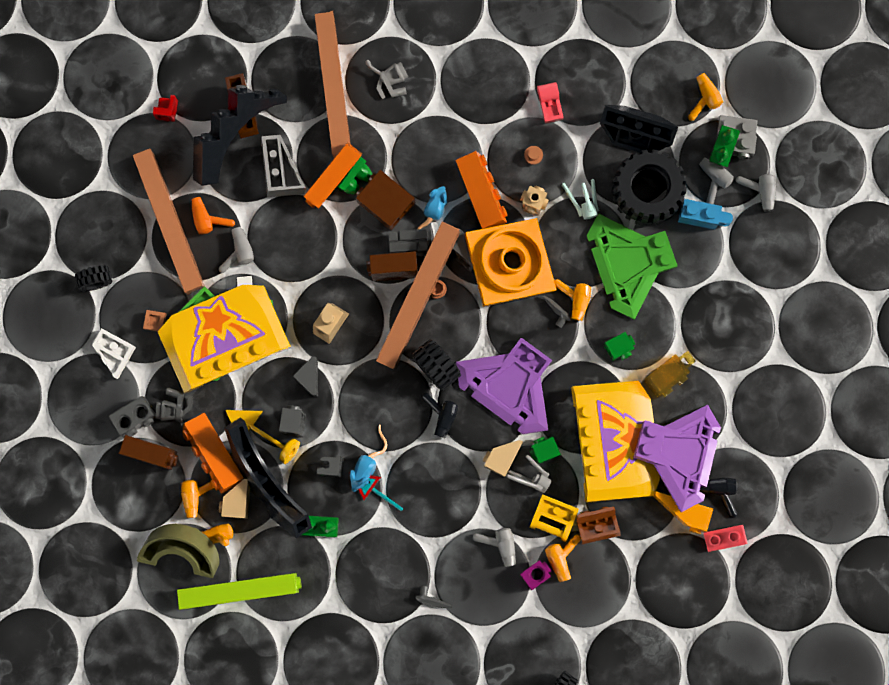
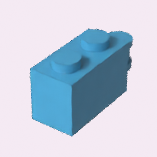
[678,199,733,230]

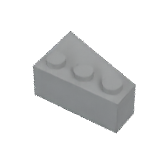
[261,135,306,197]

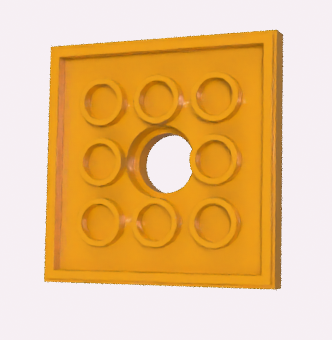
[464,218,556,307]

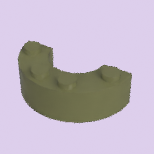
[137,524,220,578]

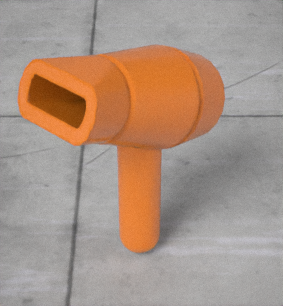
[192,197,235,234]

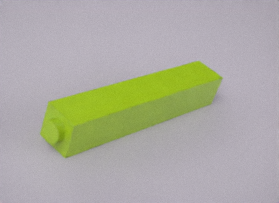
[177,573,302,610]

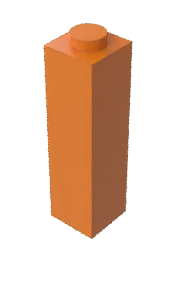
[304,142,362,209]

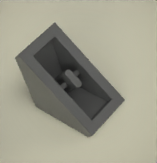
[293,357,318,397]

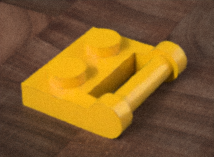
[530,494,579,542]

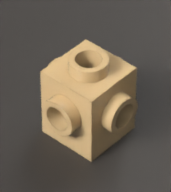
[520,186,549,215]

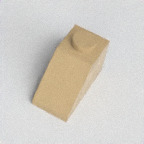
[483,440,523,478]
[219,479,250,519]

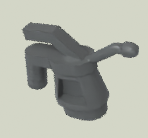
[155,387,193,439]

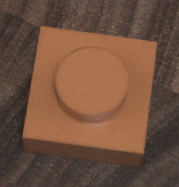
[143,310,167,332]

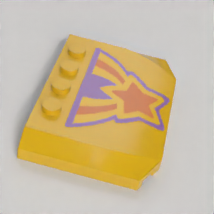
[158,285,291,393]
[571,381,660,503]

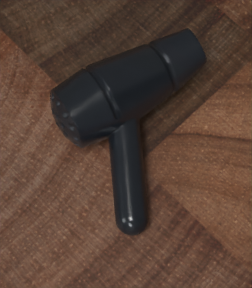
[422,393,459,438]
[700,478,738,518]

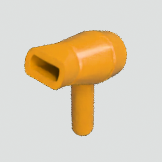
[688,73,723,121]
[554,279,591,321]
[181,480,214,518]
[202,523,233,546]
[545,534,581,582]

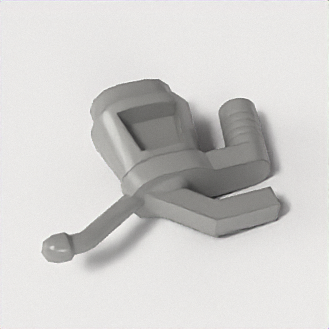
[365,60,408,99]

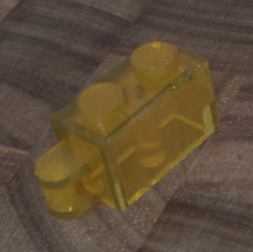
[643,351,696,398]

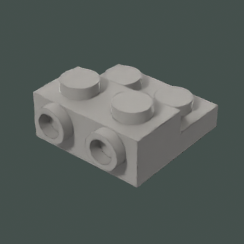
[716,115,758,160]

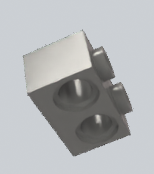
[109,396,156,437]
[279,405,306,437]

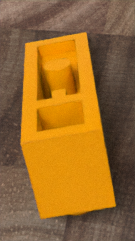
[653,491,713,534]

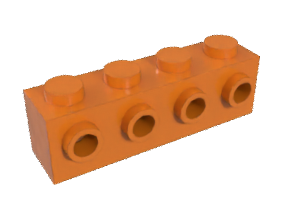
[456,151,508,229]
[182,413,244,494]

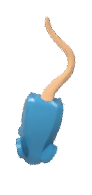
[417,186,448,229]
[350,425,387,492]

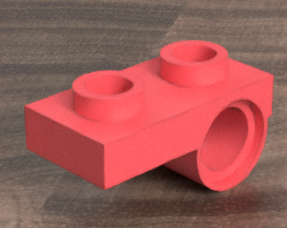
[537,82,564,124]
[704,525,748,552]

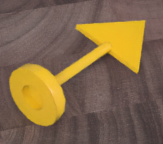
[225,410,300,464]

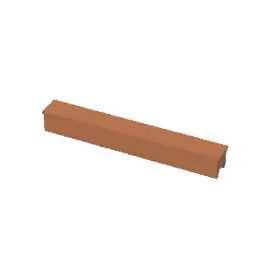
[315,11,351,158]
[133,149,205,295]
[376,221,460,369]

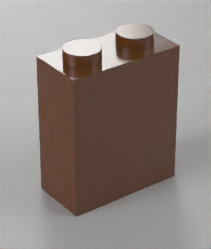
[356,170,416,231]
[366,251,418,282]
[119,435,178,470]

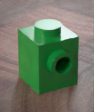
[603,332,635,362]
[529,437,561,465]

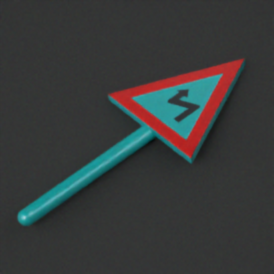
[349,472,403,511]

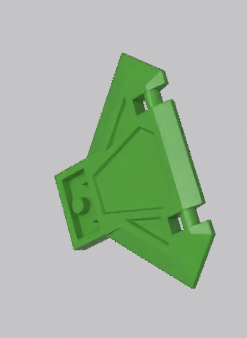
[587,214,677,320]

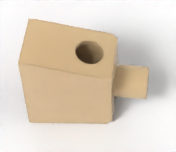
[313,303,349,344]

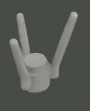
[506,455,551,493]

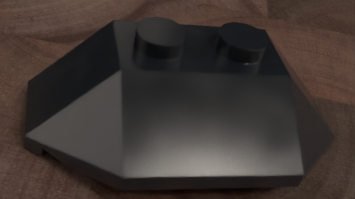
[600,105,678,153]

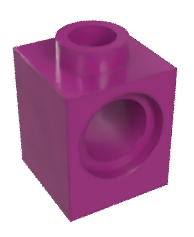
[520,560,551,590]

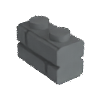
[389,229,429,258]

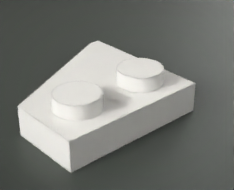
[92,328,136,379]

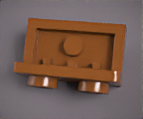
[576,507,621,544]

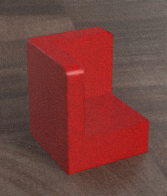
[153,95,178,122]

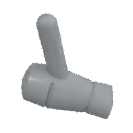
[699,158,734,204]
[736,174,776,212]
[219,227,254,273]
[473,528,516,567]

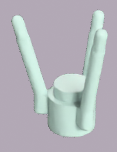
[562,179,599,220]

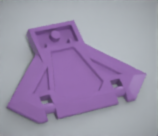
[456,338,552,434]
[633,405,721,512]

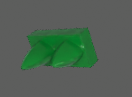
[709,125,740,168]
[336,157,372,194]
[302,516,339,537]

